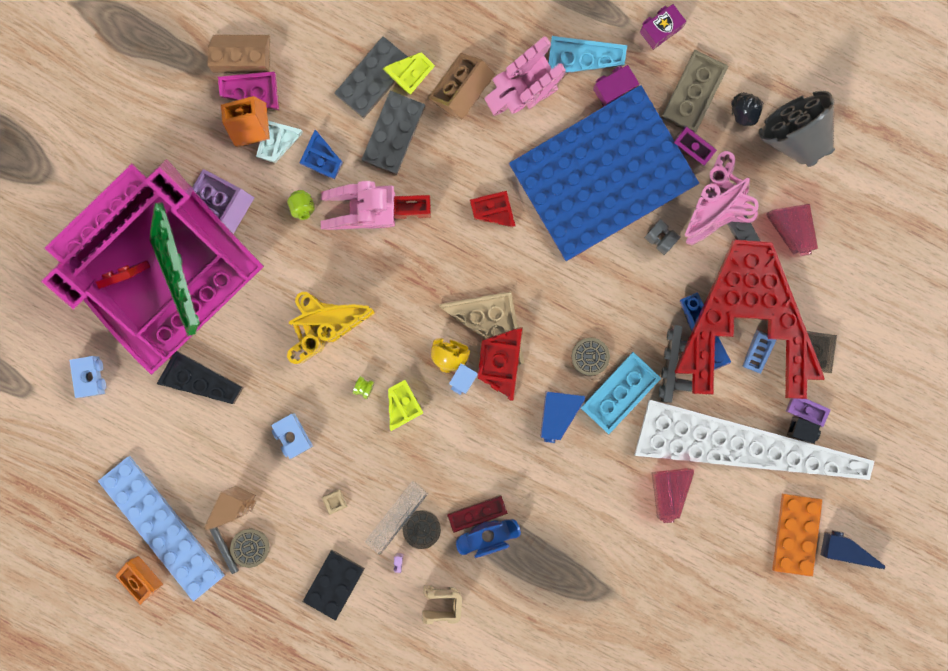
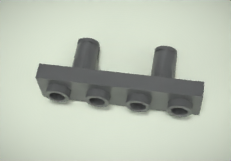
[659,325,692,403]

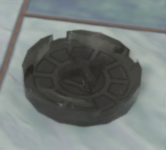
[402,510,441,549]

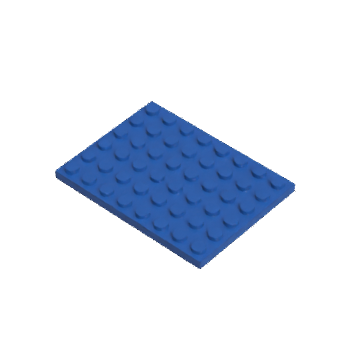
[509,85,699,262]

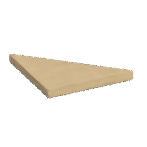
[439,291,524,364]

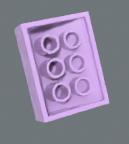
[192,169,254,234]

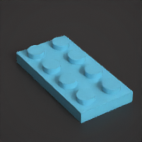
[580,352,661,434]

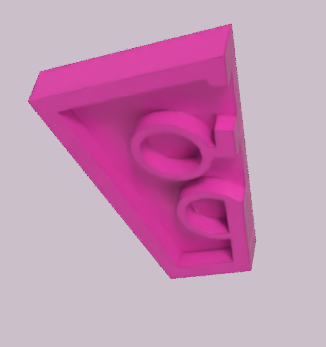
[218,72,279,111]

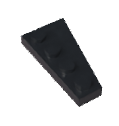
[157,351,244,404]

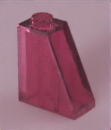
[766,204,818,257]
[652,468,694,523]

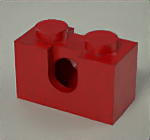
[394,195,431,219]

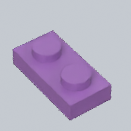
[786,398,831,427]

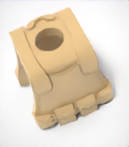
[422,585,462,624]

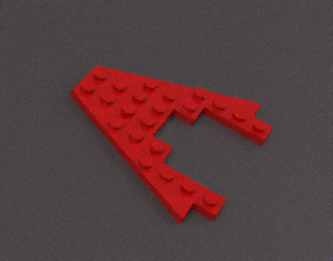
[675,240,825,399]

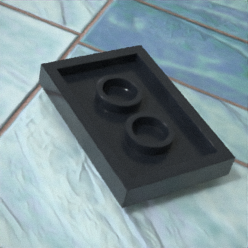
[302,550,365,621]

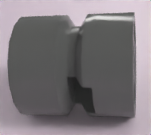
[644,219,681,255]

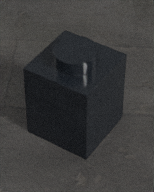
[787,417,821,444]

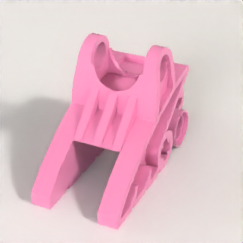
[484,37,566,116]
[685,151,759,245]
[321,181,395,230]

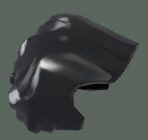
[731,92,764,126]

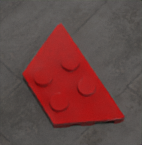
[478,327,523,401]

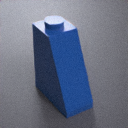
[540,391,585,443]

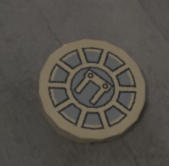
[571,338,610,376]
[230,528,270,568]

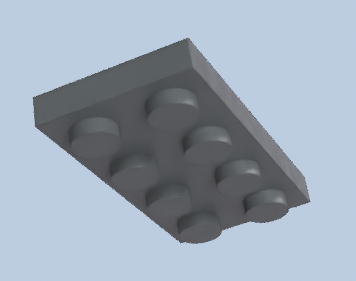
[334,36,408,119]
[362,91,425,175]

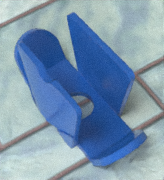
[456,519,521,558]

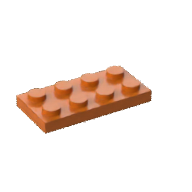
[772,493,823,577]

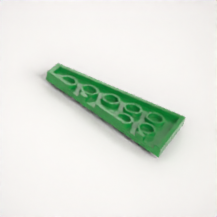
[149,202,200,336]

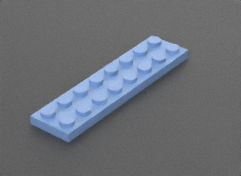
[98,456,225,601]

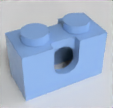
[69,356,106,398]
[449,364,478,395]
[271,413,313,459]

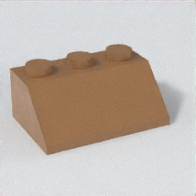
[208,35,270,73]
[428,53,495,120]
[204,486,256,531]

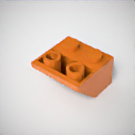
[221,96,270,147]

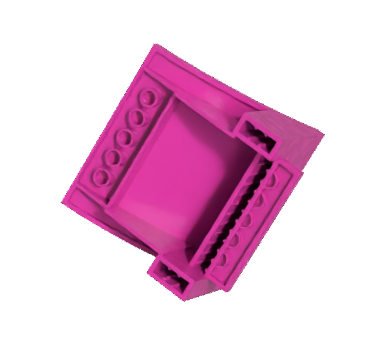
[41,159,264,375]

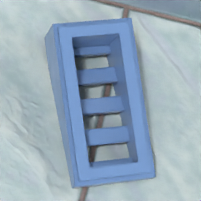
[742,330,776,374]

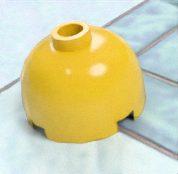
[431,338,470,373]

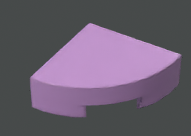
[393,553,404,573]

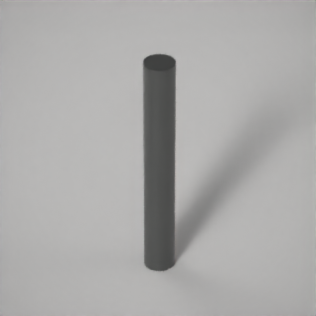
[210,527,239,574]

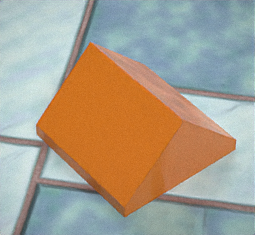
[116,556,164,605]

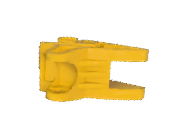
[287,292,375,364]

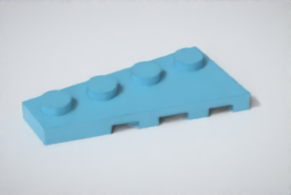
[548,36,627,73]

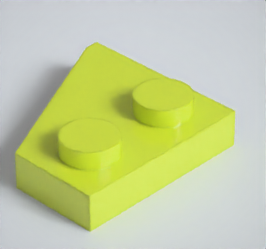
[383,52,435,94]
[388,380,424,431]

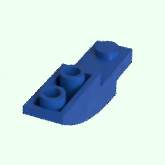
[680,292,731,371]

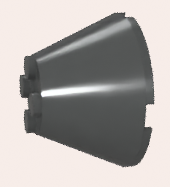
[759,91,835,167]

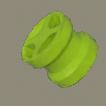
[353,376,374,399]

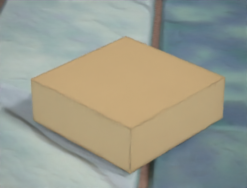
[322,489,348,515]

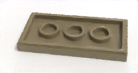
[661,50,729,133]

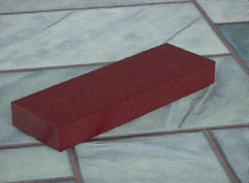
[447,495,508,533]

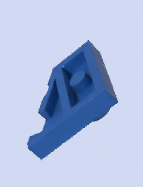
[299,130,343,180]

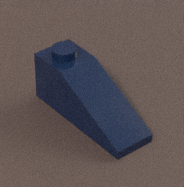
[820,530,885,570]

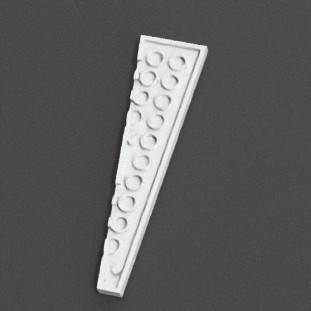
[634,400,874,480]

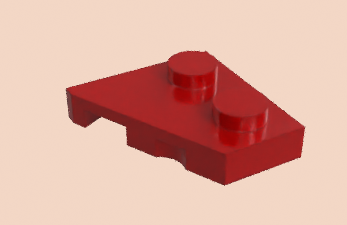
[470,190,516,228]
[95,260,150,289]

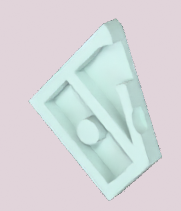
[256,121,303,163]

